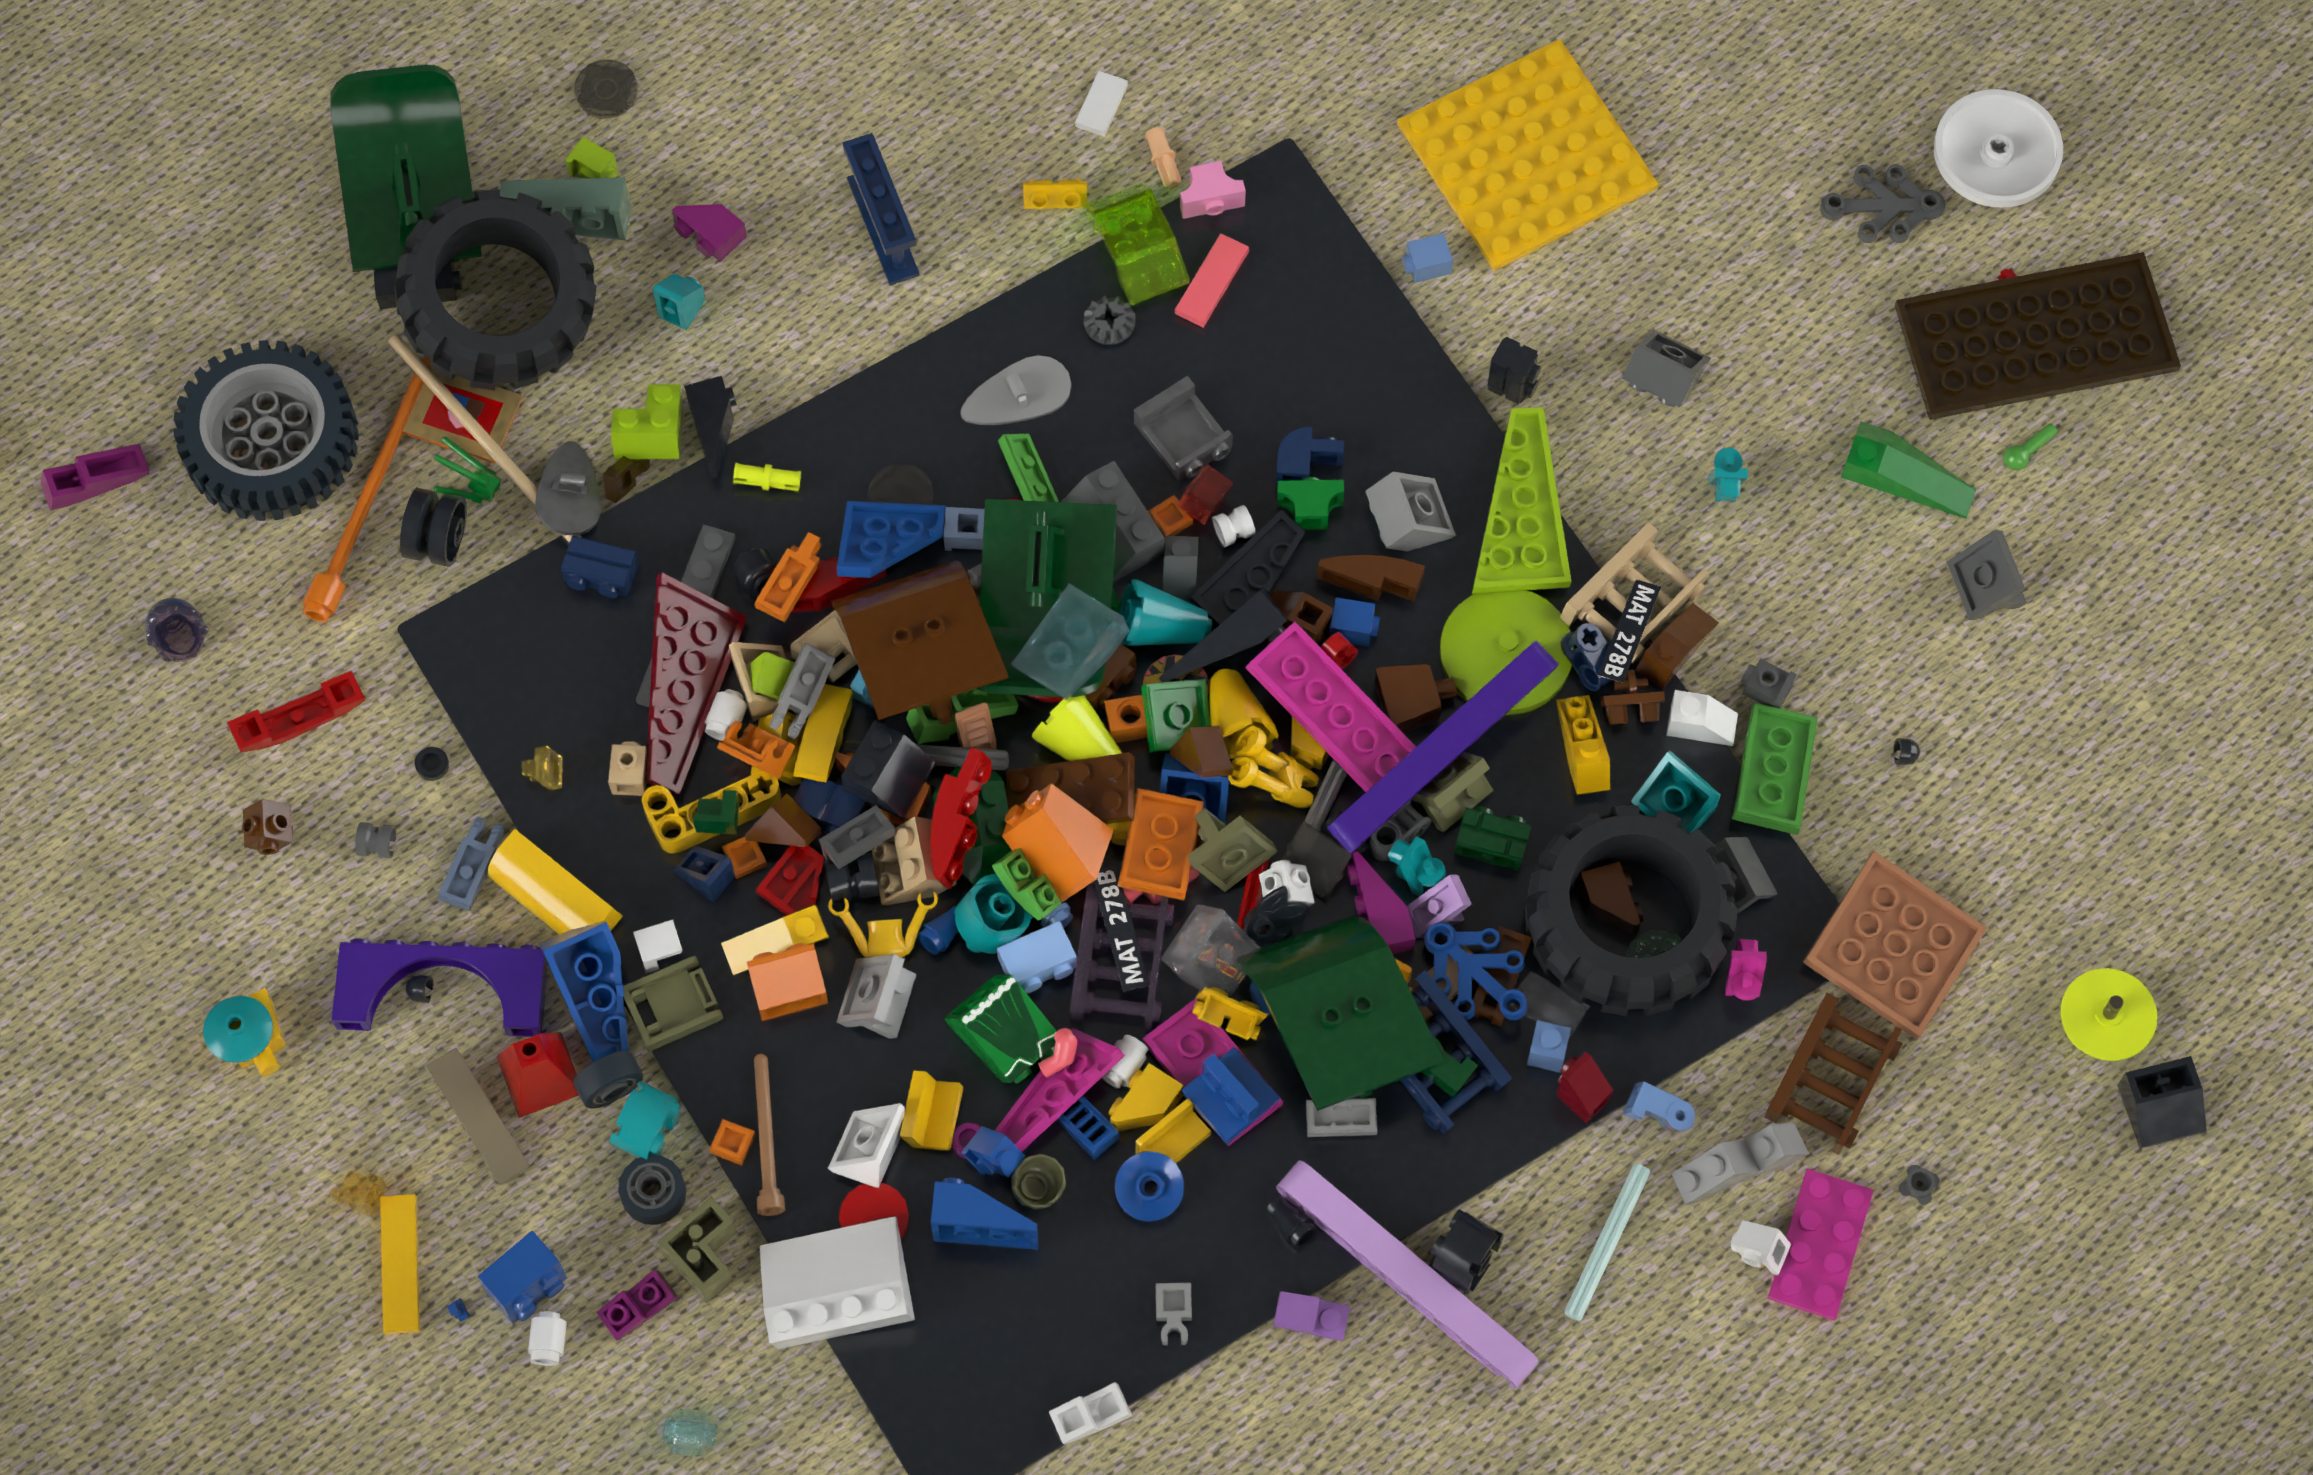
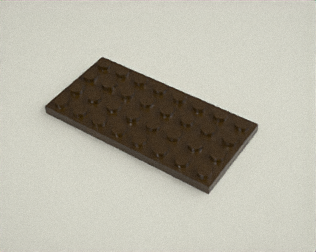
[1894,252,2181,420]

